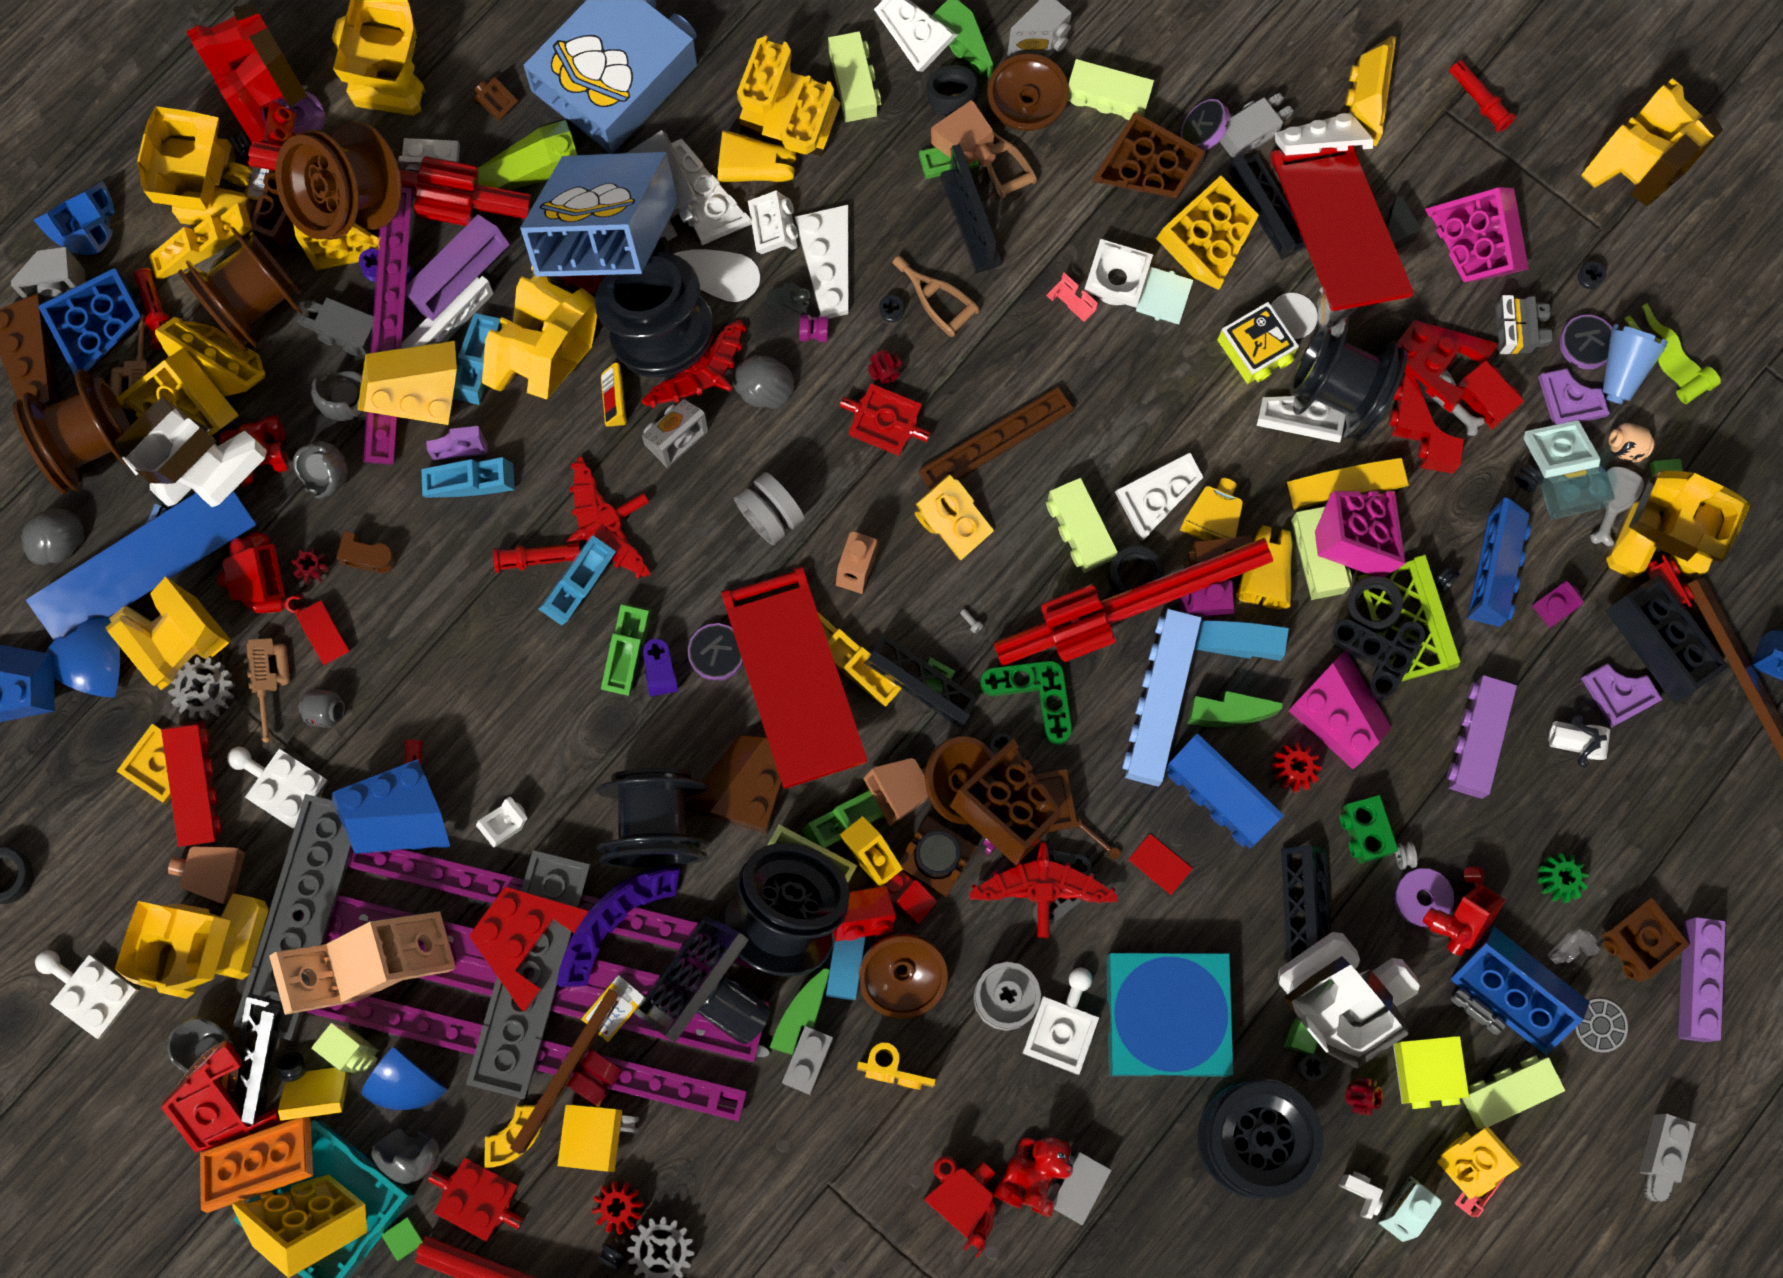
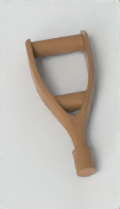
[979,109,1037,198]
[892,255,979,337]

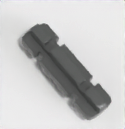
[1451,988,1506,1035]

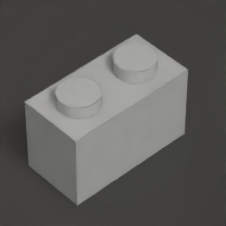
[782,1026,833,1096]
[1047,1152,1112,1225]

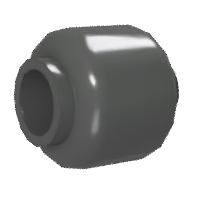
[299,689,345,728]

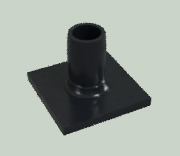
[633,915,770,1044]

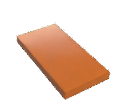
[200,1117,313,1213]

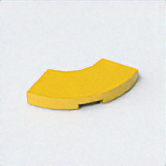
[484,1105,545,1168]

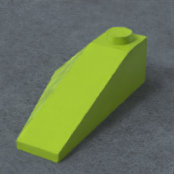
[478,120,577,191]

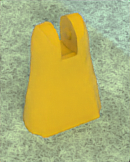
[718,130,796,182]
[1235,525,1292,610]

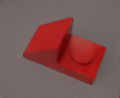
[874,871,937,924]

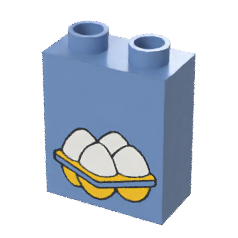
[524,0,697,154]
[520,152,678,277]

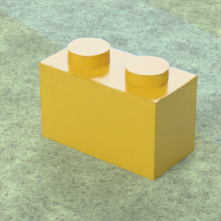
[840,816,903,887]

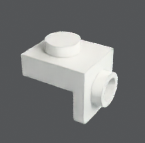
[476,797,527,847]
[1339,1172,1384,1219]

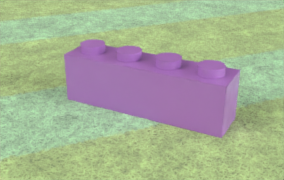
[405,215,510,321]
[1447,675,1517,799]
[1678,917,1725,1042]

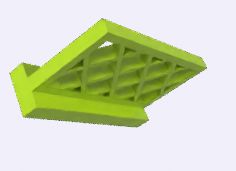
[1358,555,1460,682]

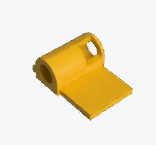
[914,475,994,560]
[857,1043,935,1090]
[1437,1126,1522,1199]

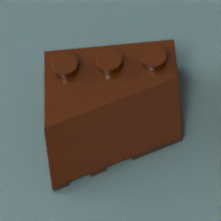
[950,738,1062,865]

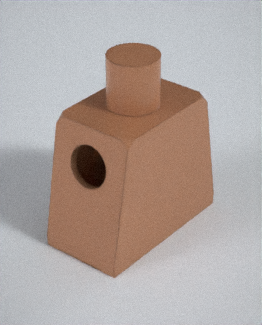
[931,100,996,167]
[836,531,880,594]
[863,758,929,826]
[168,847,246,906]

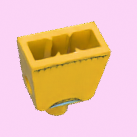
[1180,478,1243,541]

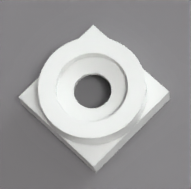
[1084,239,1153,308]

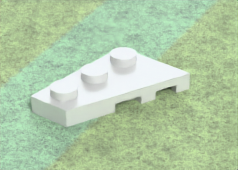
[874,0,958,72]
[1275,113,1373,155]
[1257,396,1346,443]
[1115,453,1203,541]

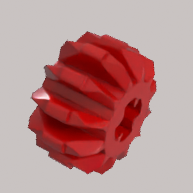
[1271,743,1322,793]
[591,1181,644,1234]

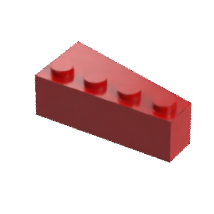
[161,720,222,847]

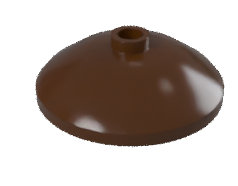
[987,54,1069,131]
[925,736,995,824]
[859,934,948,1018]

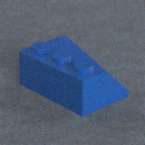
[38,268,142,376]
[0,645,55,722]
[332,759,450,854]

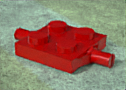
[839,384,931,456]
[428,1157,524,1242]

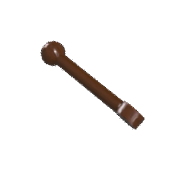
[1076,816,1121,860]

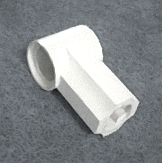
[1548,721,1611,760]

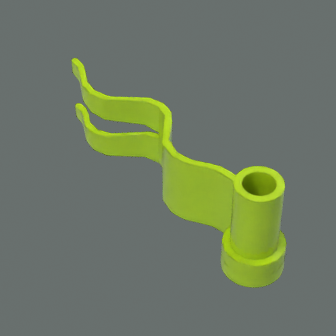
[1624,303,1721,404]

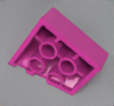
[1425,187,1529,282]
[1315,491,1406,577]
[1289,651,1391,769]

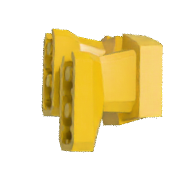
[332,0,426,116]
[137,107,252,226]
[482,266,597,399]
[106,576,231,690]
[115,894,269,999]

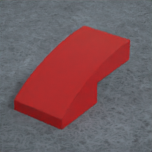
[296,600,350,665]

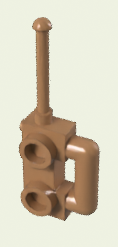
[110,314,152,413]
[246,638,290,743]

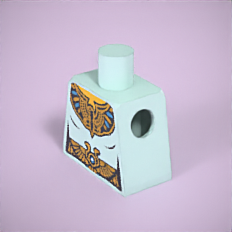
[1378,1176,1442,1242]

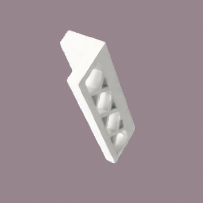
[401,276,494,349]

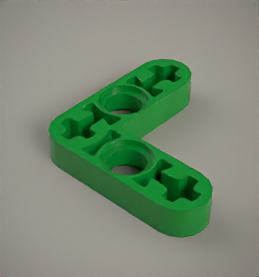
[980,661,1072,745]

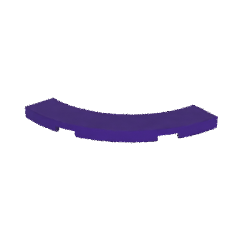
[556,865,680,987]

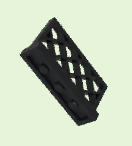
[940,144,1002,274]

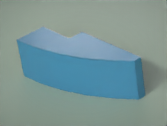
[453,313,501,405]
[421,457,515,498]
[538,535,616,626]
[1194,621,1289,661]
[826,937,866,1001]

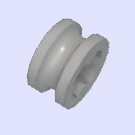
[1395,841,1417,870]
[620,1116,639,1133]

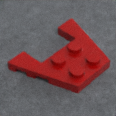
[1397,320,1498,413]
[469,887,589,1012]
[161,1040,287,1152]

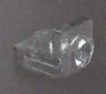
[1547,929,1601,964]

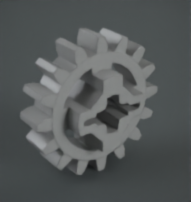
[168,657,235,721]
[627,1217,695,1278]

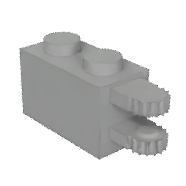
[1220,93,1294,159]
[1639,1114,1696,1202]

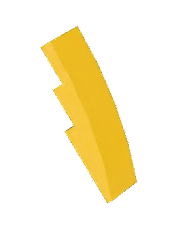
[149,203,253,280]
[1287,458,1409,511]
[818,612,901,707]

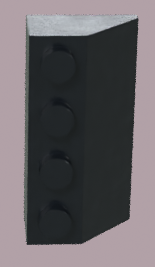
[1605,574,1729,704]

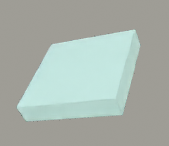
[1524,420,1600,478]

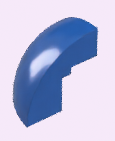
[34,181,114,255]
[46,617,120,698]
[362,1047,448,1110]

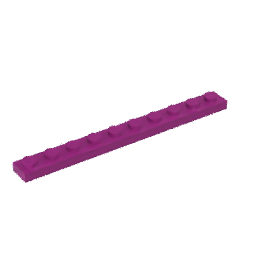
[363,187,412,465]

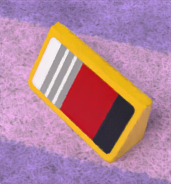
[601,363,627,427]

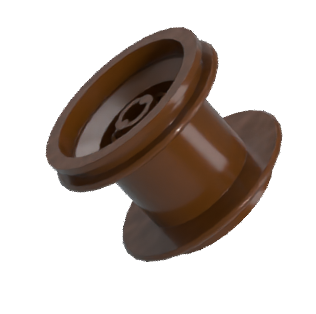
[275,121,402,240]
[178,227,302,353]
[12,368,131,494]

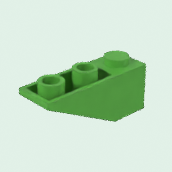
[932,0,993,79]

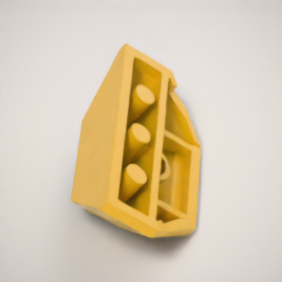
[1345,36,1396,146]
[155,317,265,397]

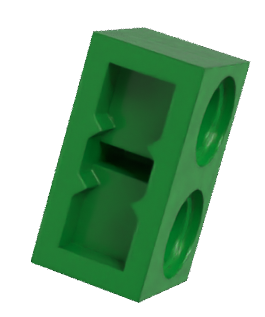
[1339,795,1398,864]

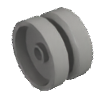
[734,472,804,545]
[973,962,1041,1031]

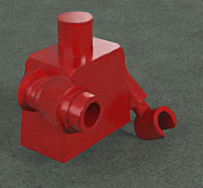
[218,532,304,613]
[1422,867,1506,956]
[923,1156,996,1258]

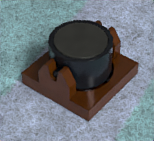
[899,816,977,898]

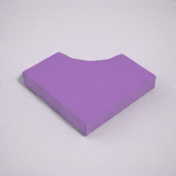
[1538,368,1610,425]
[427,426,488,460]
[1581,664,1663,728]

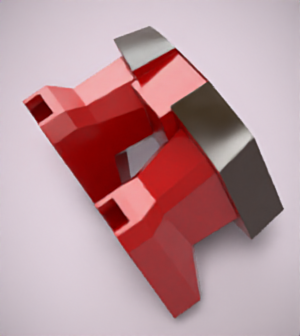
[186,3,307,142]

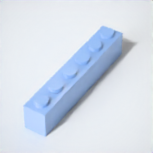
[1122,609,1201,787]

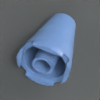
[1602,324,1668,405]

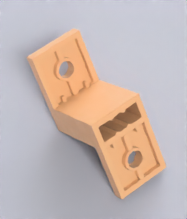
[269,911,456,1015]

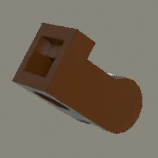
[336,531,396,573]

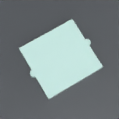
[1136,267,1193,325]

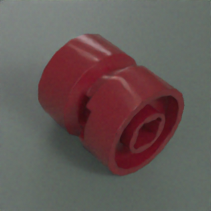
[567,1049,623,1107]

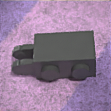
[296,298,373,356]

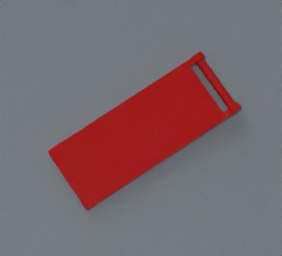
[1270,145,1414,311]
[721,566,867,789]

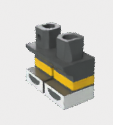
[1495,295,1552,354]

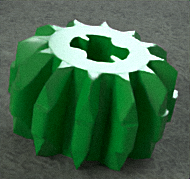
[1537,853,1589,903]

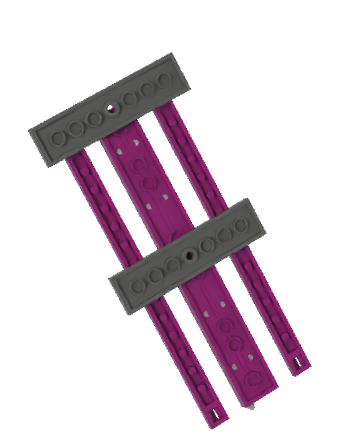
[233,794,770,1122]

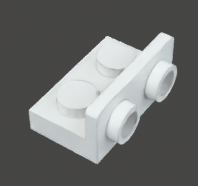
[398,138,460,173]
[748,190,798,254]

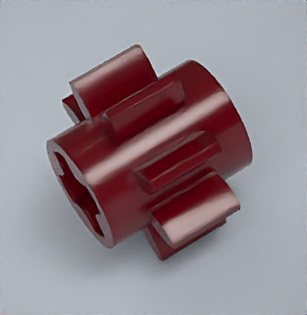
[868,350,903,384]
[291,547,330,585]
[1346,1077,1383,1116]

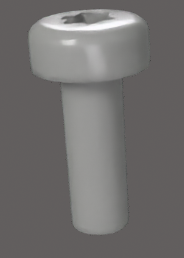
[960,609,983,633]

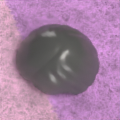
[732,355,794,409]
[311,371,364,421]
[293,441,348,499]
[21,508,85,565]
[167,1016,235,1073]
[372,1129,439,1184]

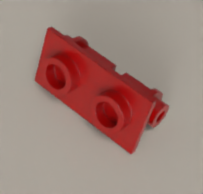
[262,100,296,146]
[1646,555,1694,609]

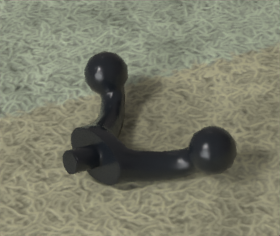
[1571,715,1607,768]

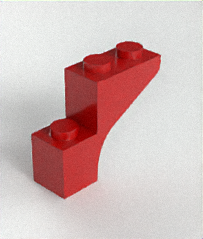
[1388,375,1464,474]

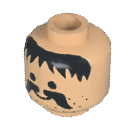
[1609,423,1654,462]

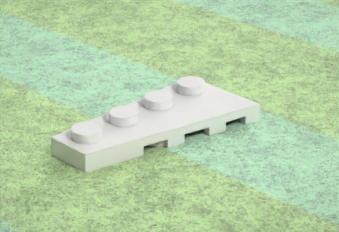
[671,139,752,245]
[795,205,848,319]

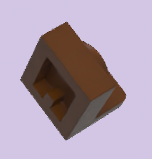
[472,77,518,121]

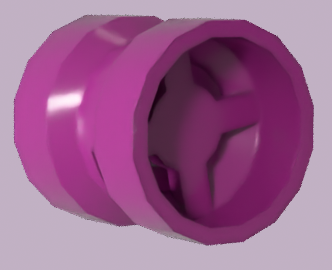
[799,314,829,343]

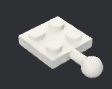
[227,747,330,829]
[35,950,139,1039]
[1022,968,1099,1075]

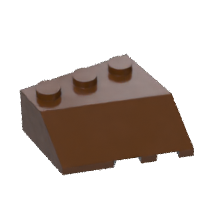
[1092,112,1205,199]
[686,735,783,834]

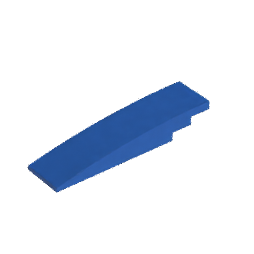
[26,490,257,640]

